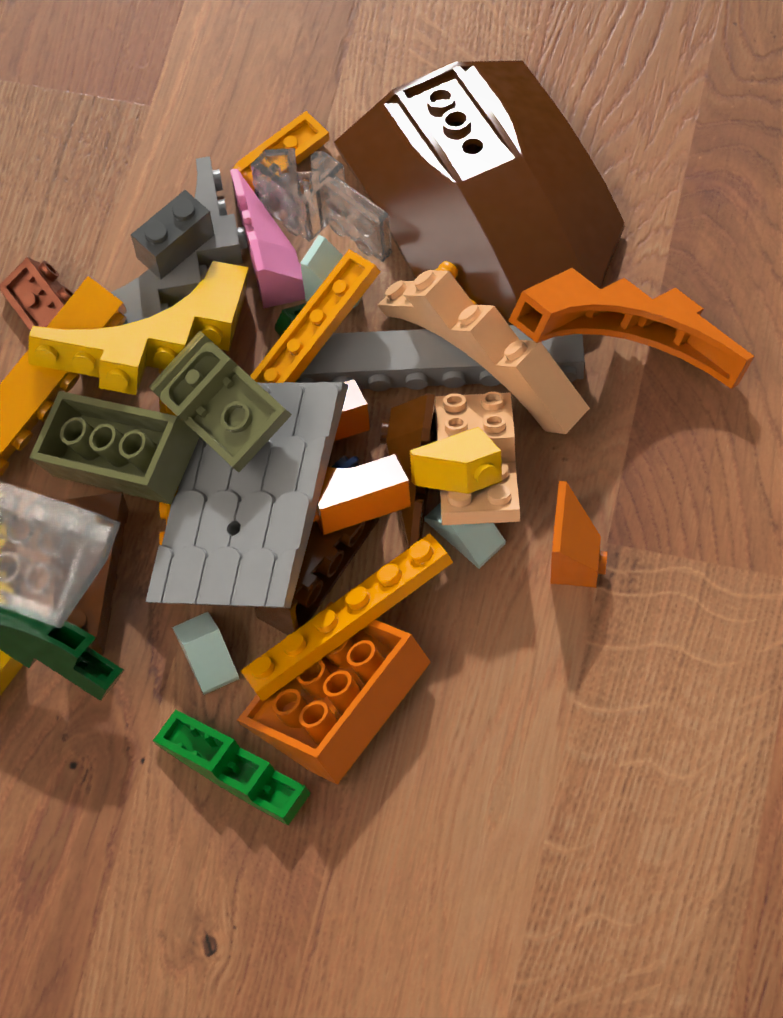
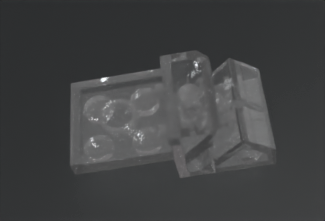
[251,148,392,263]

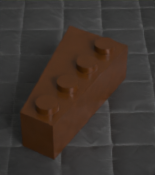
[255,517,379,635]

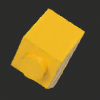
[410,427,502,494]

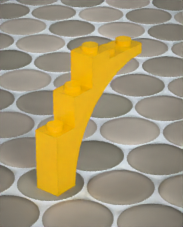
[28,261,249,395]

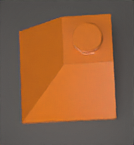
[550,481,608,588]

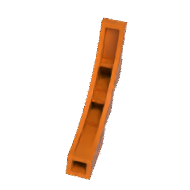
[508,268,754,389]

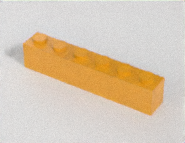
[0,276,127,477]

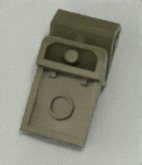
[149,331,292,472]

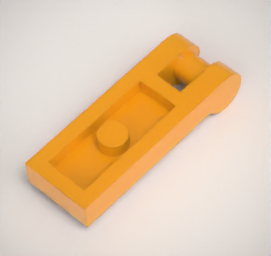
[232,111,330,197]

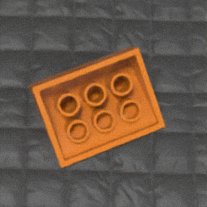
[237,601,431,785]

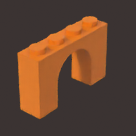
[313,379,411,535]

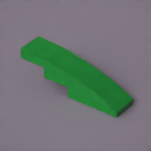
[153,709,311,826]

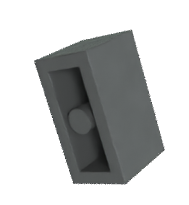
[131,190,215,279]

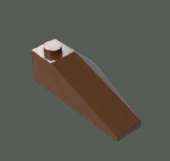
[380,394,437,549]

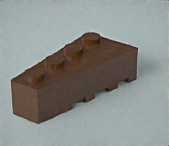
[46,492,129,655]

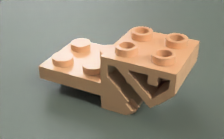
[435,392,520,525]

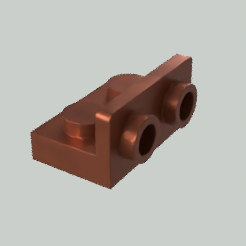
[0,257,74,331]

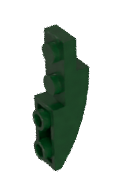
[0,601,124,701]

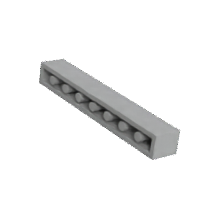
[295,325,585,391]

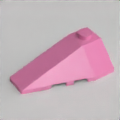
[230,169,305,308]

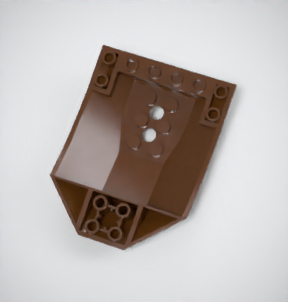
[334,60,625,325]

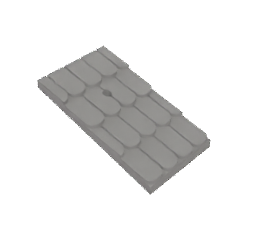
[146,382,349,608]

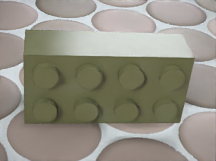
[29,391,200,505]

